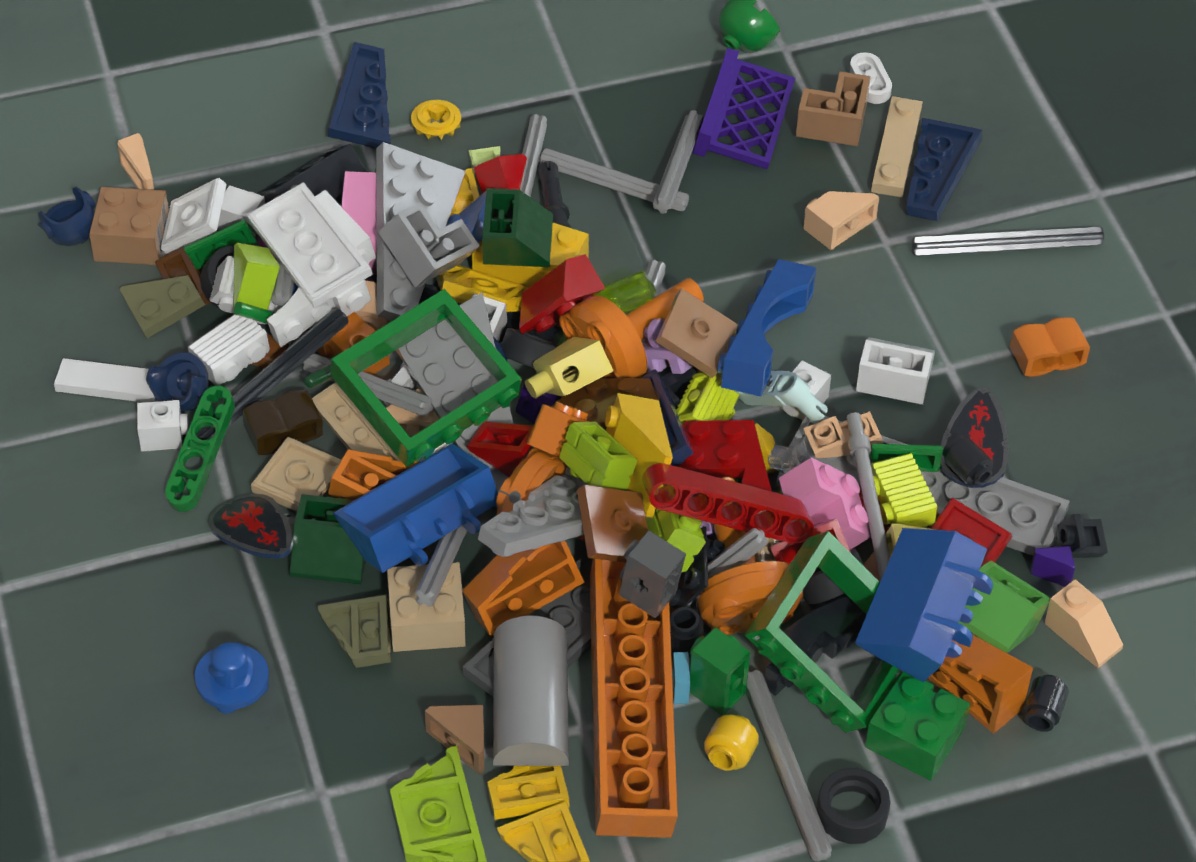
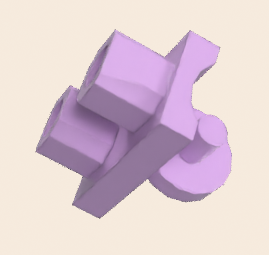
[643,318,693,374]

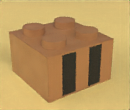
[89,187,169,265]

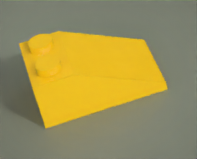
[605,393,673,518]

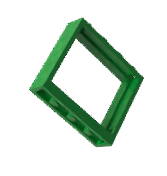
[331,289,522,467]
[745,531,902,733]

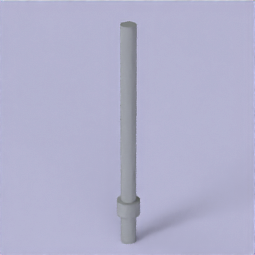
[847,412,890,581]

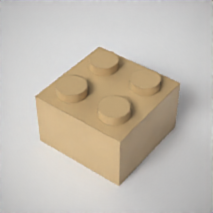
[387,562,466,652]

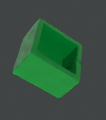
[865,671,971,781]

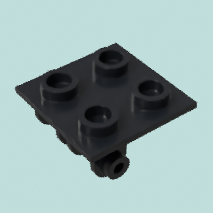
[669,526,725,615]

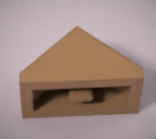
[425,705,485,775]

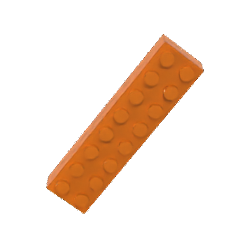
[590,559,678,838]

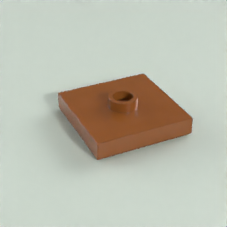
[577,485,648,563]

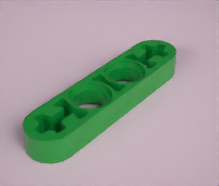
[165,386,235,512]

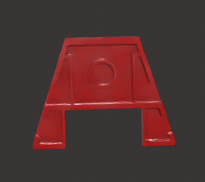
[664,420,772,492]

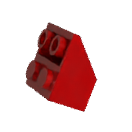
[519,254,605,334]

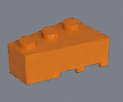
[328,449,419,500]
[462,540,584,636]
[928,635,1033,734]

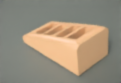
[117,133,154,190]

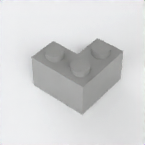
[378,202,480,287]

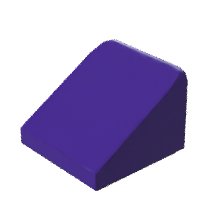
[1030,546,1075,587]

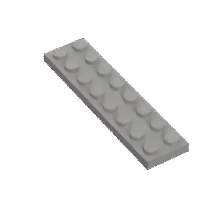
[782,416,1070,556]

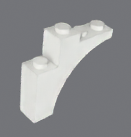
[267,190,376,347]

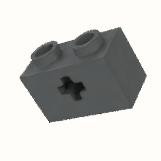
[619,531,686,618]

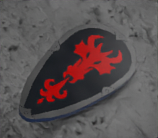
[940,388,1009,488]
[208,493,293,559]

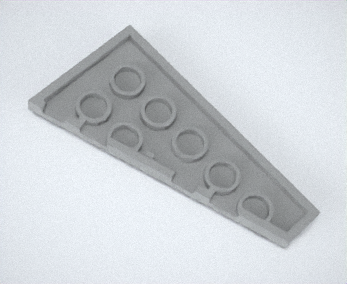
[376,142,466,321]
[396,292,514,510]
[478,467,587,557]

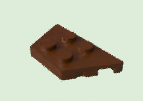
[535,377,657,430]

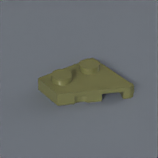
[119,275,205,339]
[318,595,391,668]

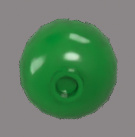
[719,0,780,53]

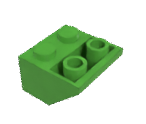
[958,561,1050,653]

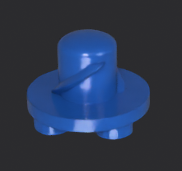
[194,642,269,714]

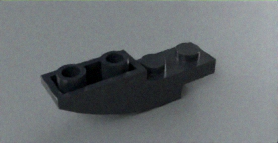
[765,596,866,696]

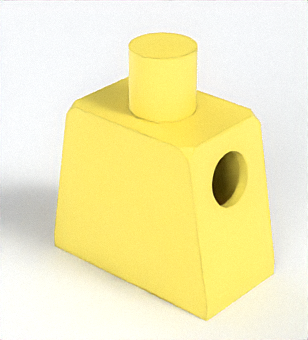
[525,336,613,399]

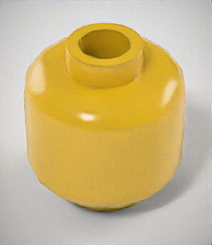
[704,715,759,771]

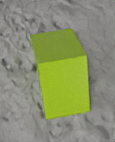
[233,243,280,310]

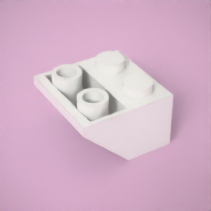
[856,337,935,405]

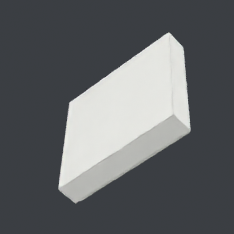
[160,178,227,255]

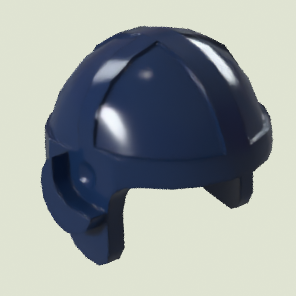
[38,186,96,246]
[146,352,210,412]

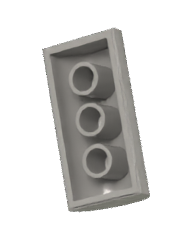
[493,616,569,766]

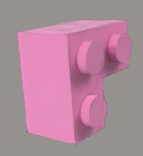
[779,457,871,549]

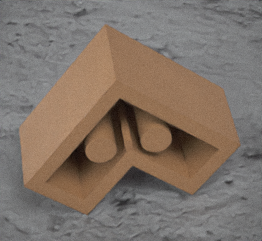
[796,71,871,146]

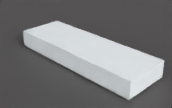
[54,358,157,402]

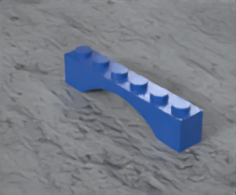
[718,259,816,397]

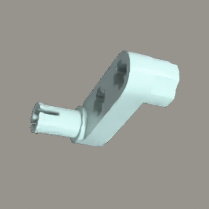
[735,371,828,423]

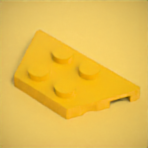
[436,265,529,312]

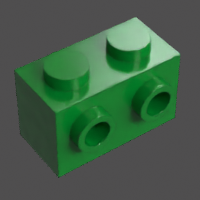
[689,627,750,716]

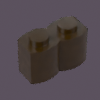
[243,390,323,455]

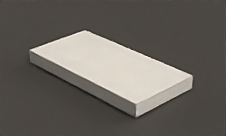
[247,182,373,308]

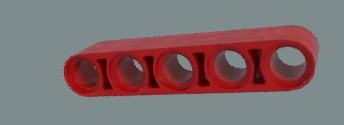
[642,463,814,544]

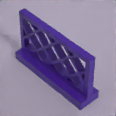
[693,48,795,169]

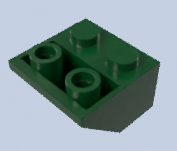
[482,188,553,267]
[290,494,366,585]

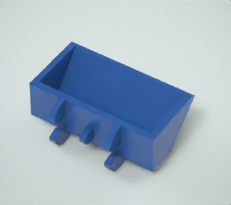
[333,444,498,573]
[855,528,993,682]

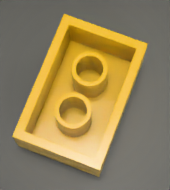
[472,223,589,287]

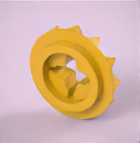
[411,100,461,140]

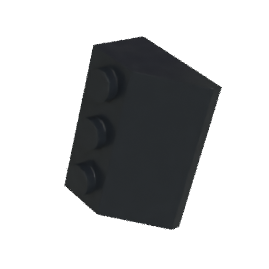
[256,144,366,204]

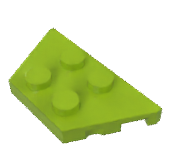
[390,745,487,862]

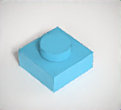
[672,652,690,704]

